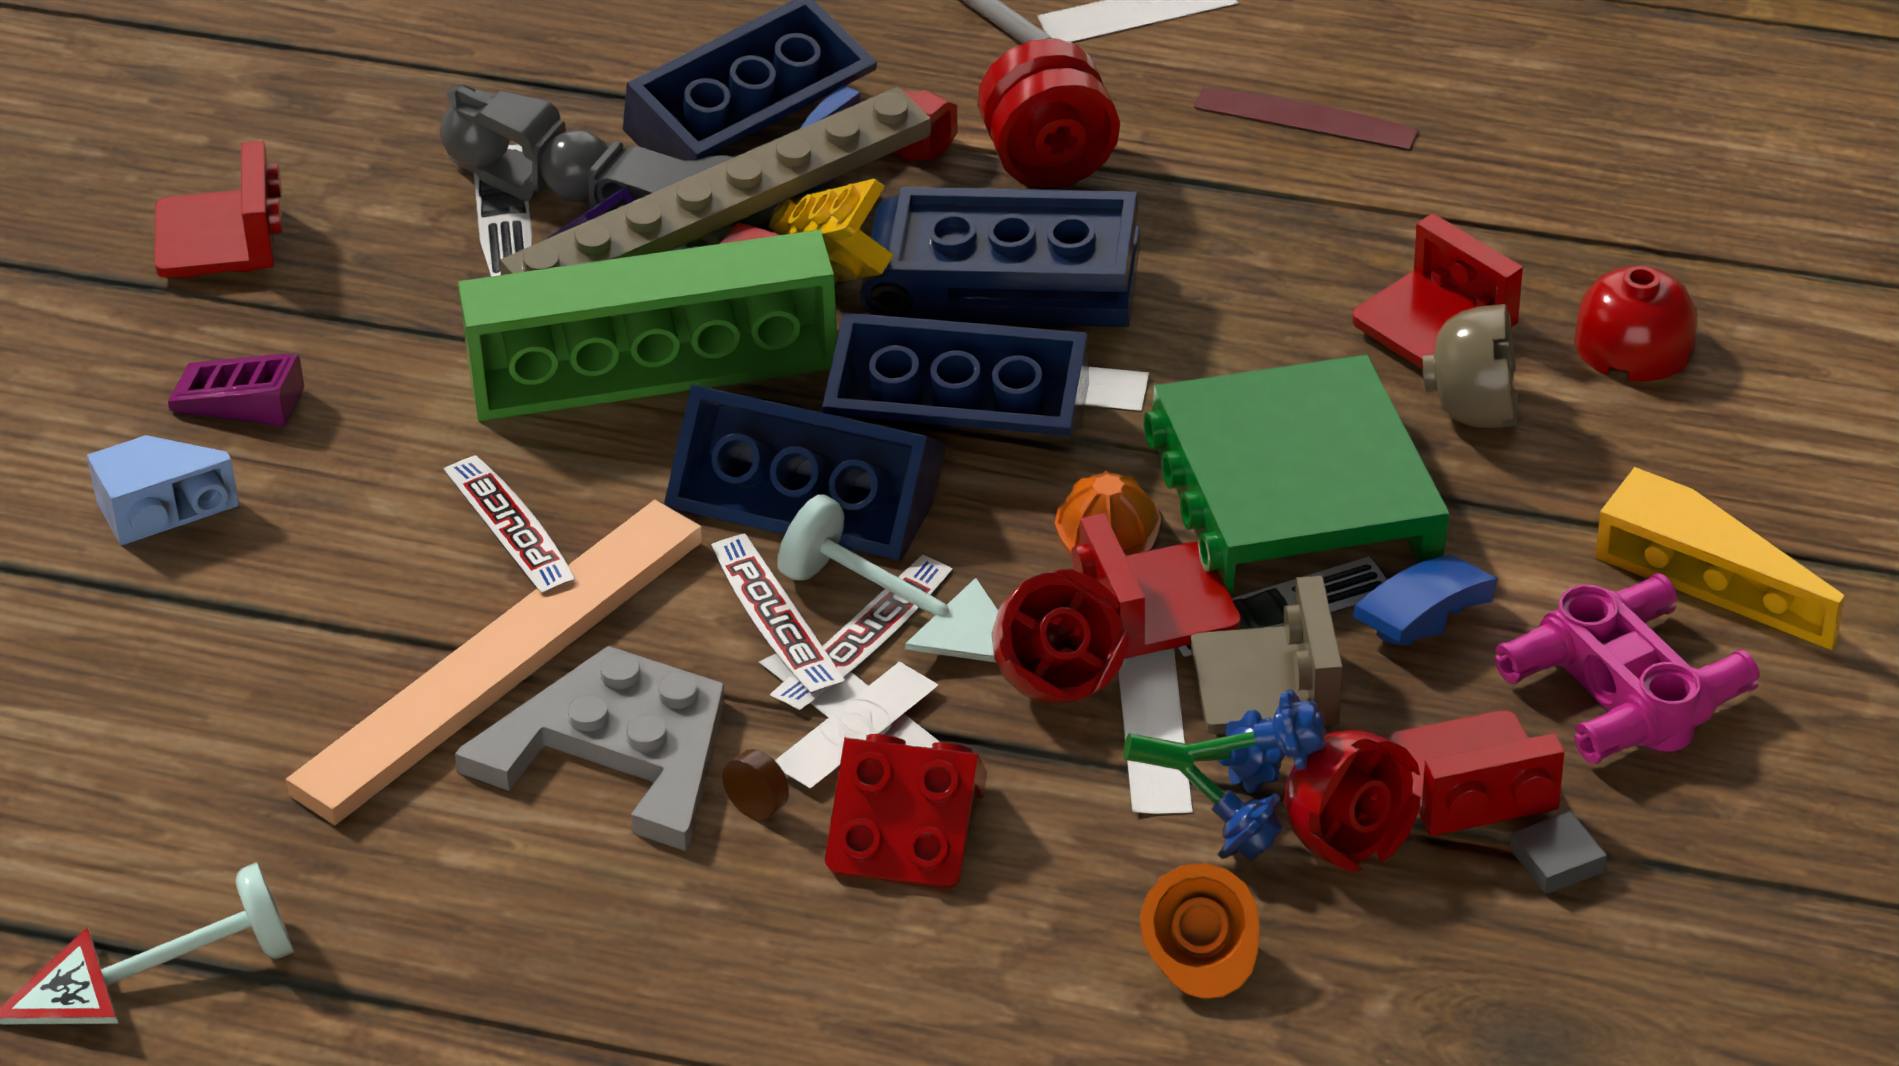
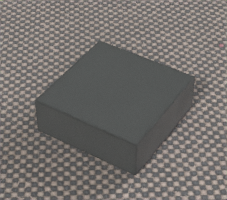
[1510,811,1607,894]

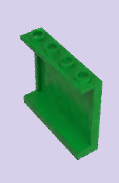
[1144,354,1450,595]

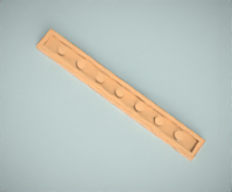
[286,500,702,826]

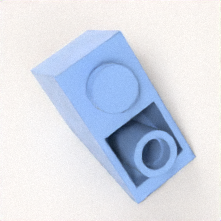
[87,435,239,546]

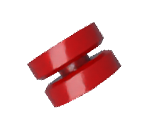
[977,38,1121,189]

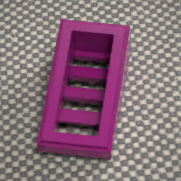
[168,354,305,426]

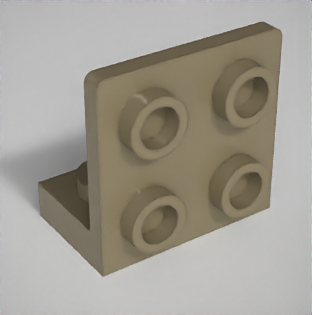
[1191,576,1342,734]

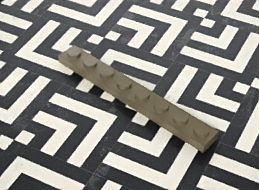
[500,87,931,275]

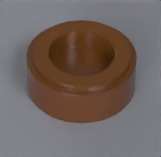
[722,749,789,820]

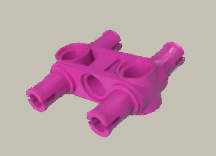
[1495,573,1760,765]

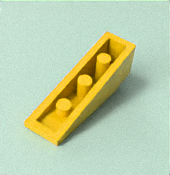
[1596,467,1845,650]

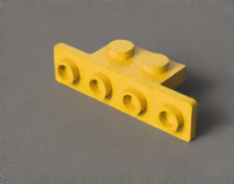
[769,179,894,284]

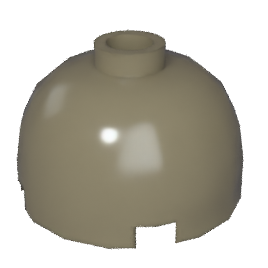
[1423,304,1518,429]

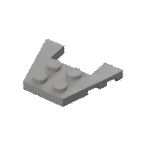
[455,646,725,851]

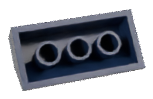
[623,0,877,161]
[822,313,1089,436]
[664,384,947,561]

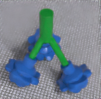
[1123,689,1326,861]

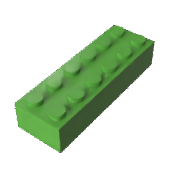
[458,230,837,421]

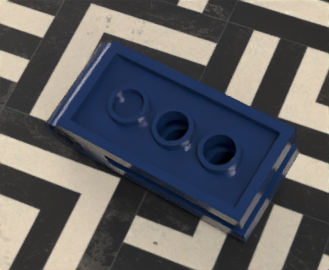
[859,187,1141,327]

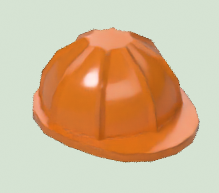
[1055,470,1162,557]
[1140,863,1260,999]

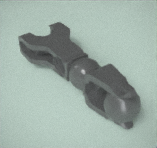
[439,84,778,251]

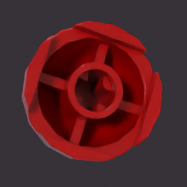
[1574,266,1698,382]
[991,569,1129,704]
[1284,729,1421,872]

